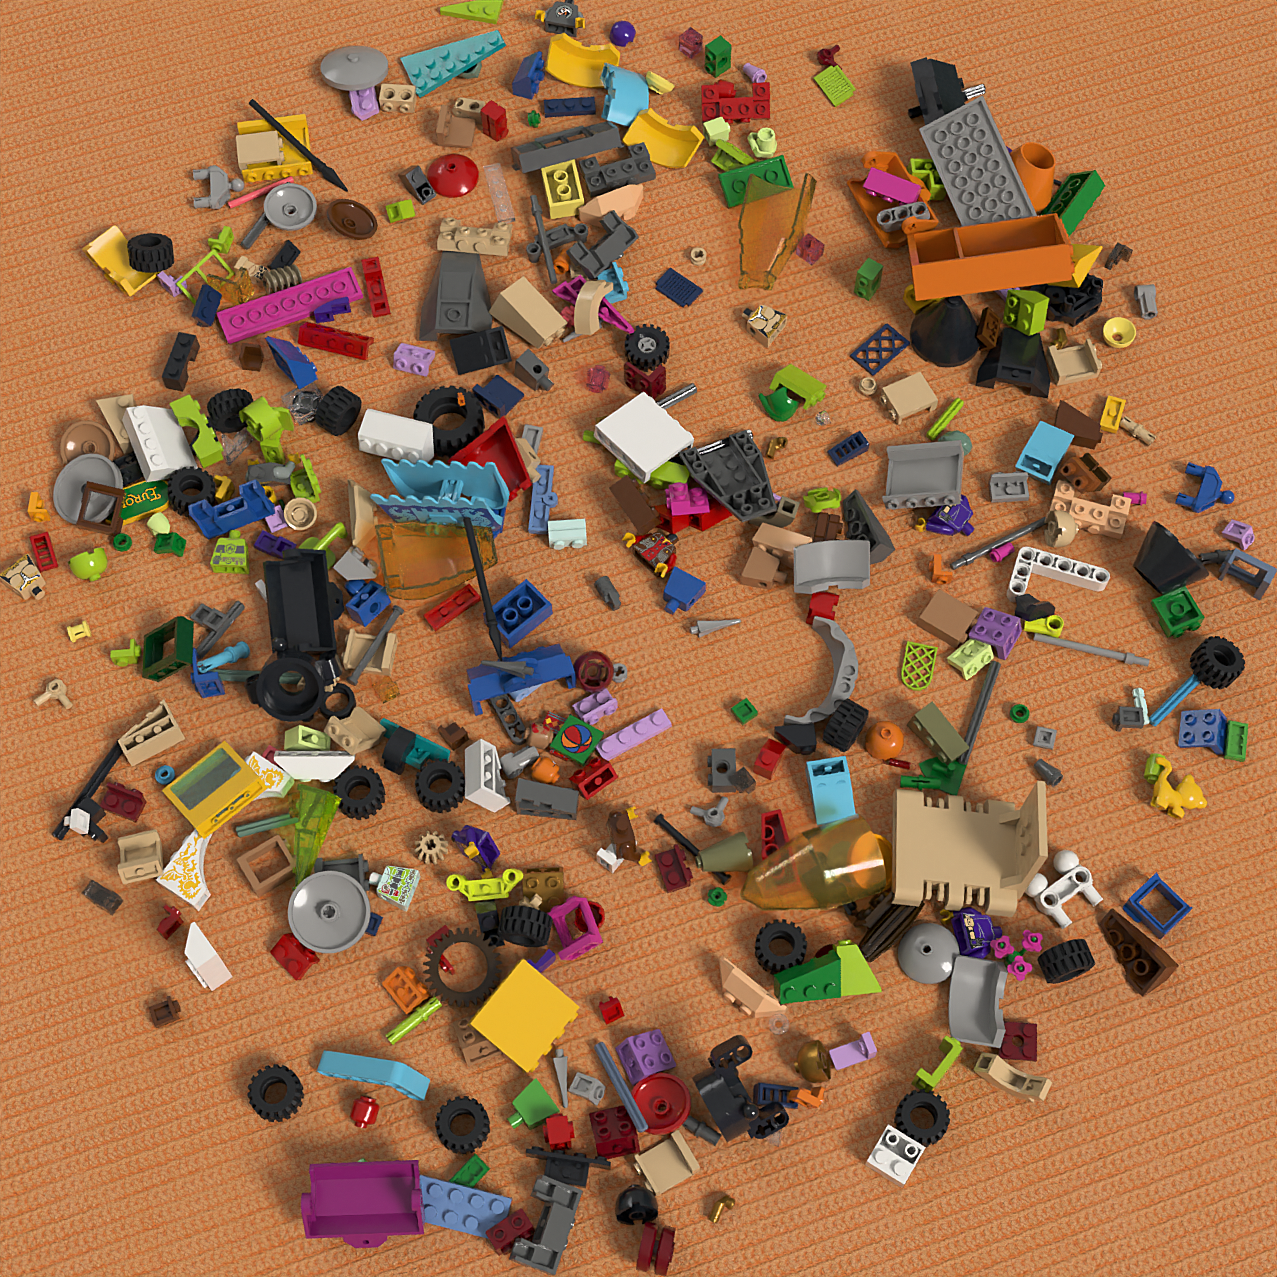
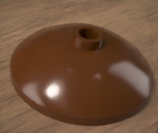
[327,199,378,240]

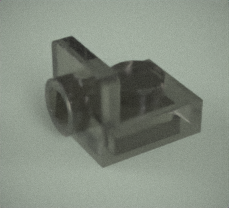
[1105,242,1133,270]
[729,767,756,794]

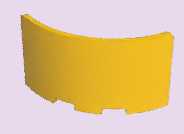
[545,33,620,88]
[622,108,704,168]
[82,225,162,296]

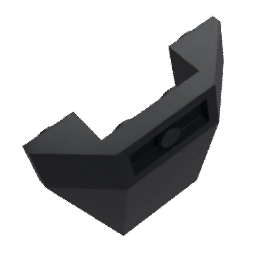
[975,327,1051,398]

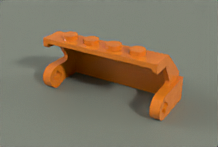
[847,151,939,248]

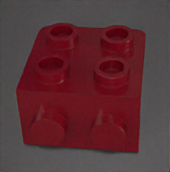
[624,361,666,400]

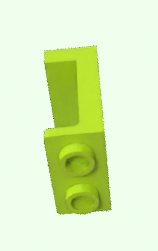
[769,364,827,410]
[260,407,294,465]
[911,1035,963,1092]

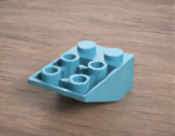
[1015,421,1074,485]
[805,756,856,825]

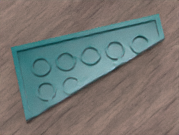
[400,30,506,98]

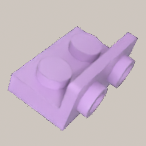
[348,86,379,121]
[393,343,435,377]
[572,688,618,725]

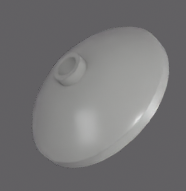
[264,183,317,231]
[898,923,960,984]

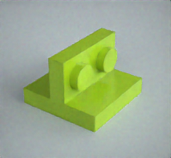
[711,139,757,172]

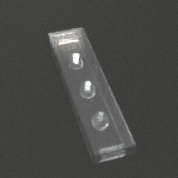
[483,163,515,223]

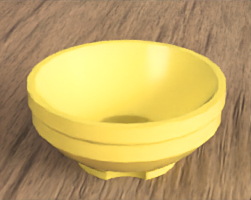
[646,71,675,94]
[1102,317,1136,348]

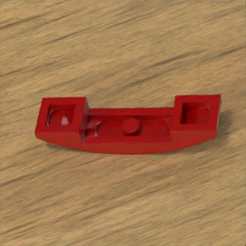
[361,257,391,318]

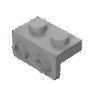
[988,471,1029,503]

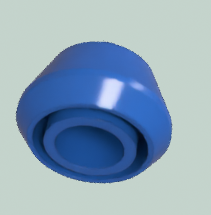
[344,579,367,598]

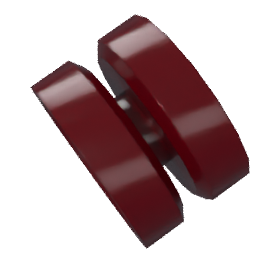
[636,1221,676,1277]

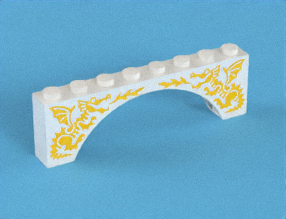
[156,752,295,911]

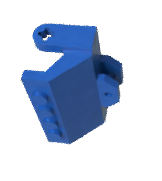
[466,643,576,716]

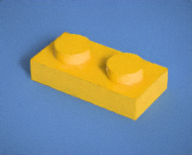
[1100,395,1126,434]

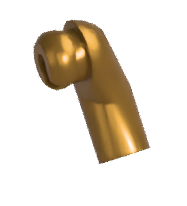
[1050,328,1068,350]
[765,437,788,460]
[708,1195,736,1223]

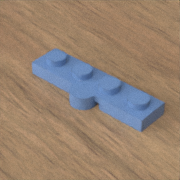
[528,465,558,534]

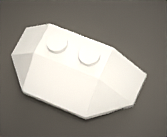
[274,751,355,782]

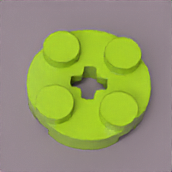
[803,487,841,513]

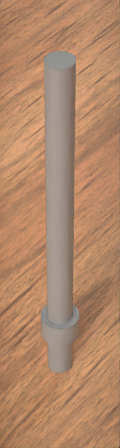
[1033,633,1150,667]

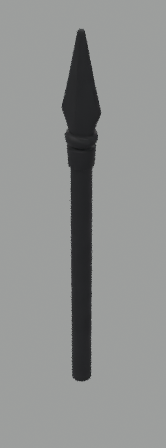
[249,99,348,192]
[463,517,502,662]

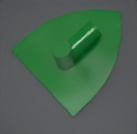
[919,757,968,796]

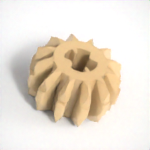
[414,830,448,865]

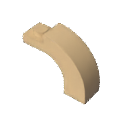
[574,280,614,335]
[973,1052,1052,1102]

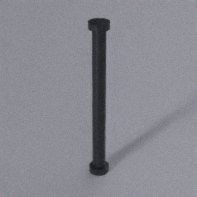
[654,813,732,885]

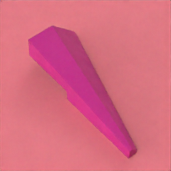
[552,275,634,334]

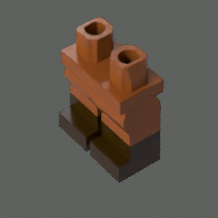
[1060,453,1112,494]

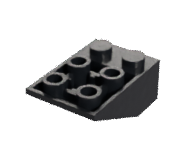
[449,326,512,375]

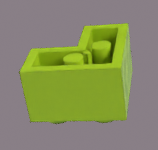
[906,159,947,200]

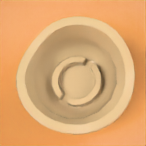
[284,498,317,530]

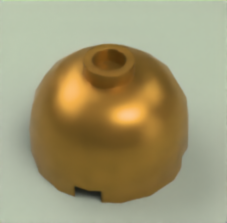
[794,1040,831,1083]

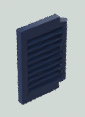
[655,268,703,308]

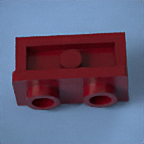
[486,1208,535,1256]

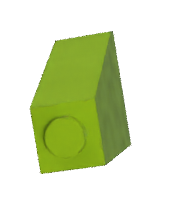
[833,939,882,996]

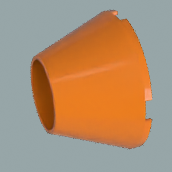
[1009,142,1056,212]

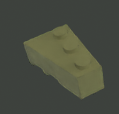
[906,701,970,766]

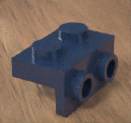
[191,284,222,327]

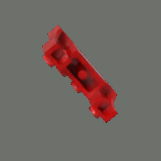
[701,82,770,124]

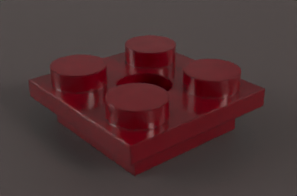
[999,1021,1037,1062]

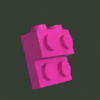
[665,482,710,516]

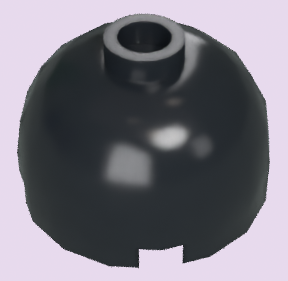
[615,1185,658,1225]

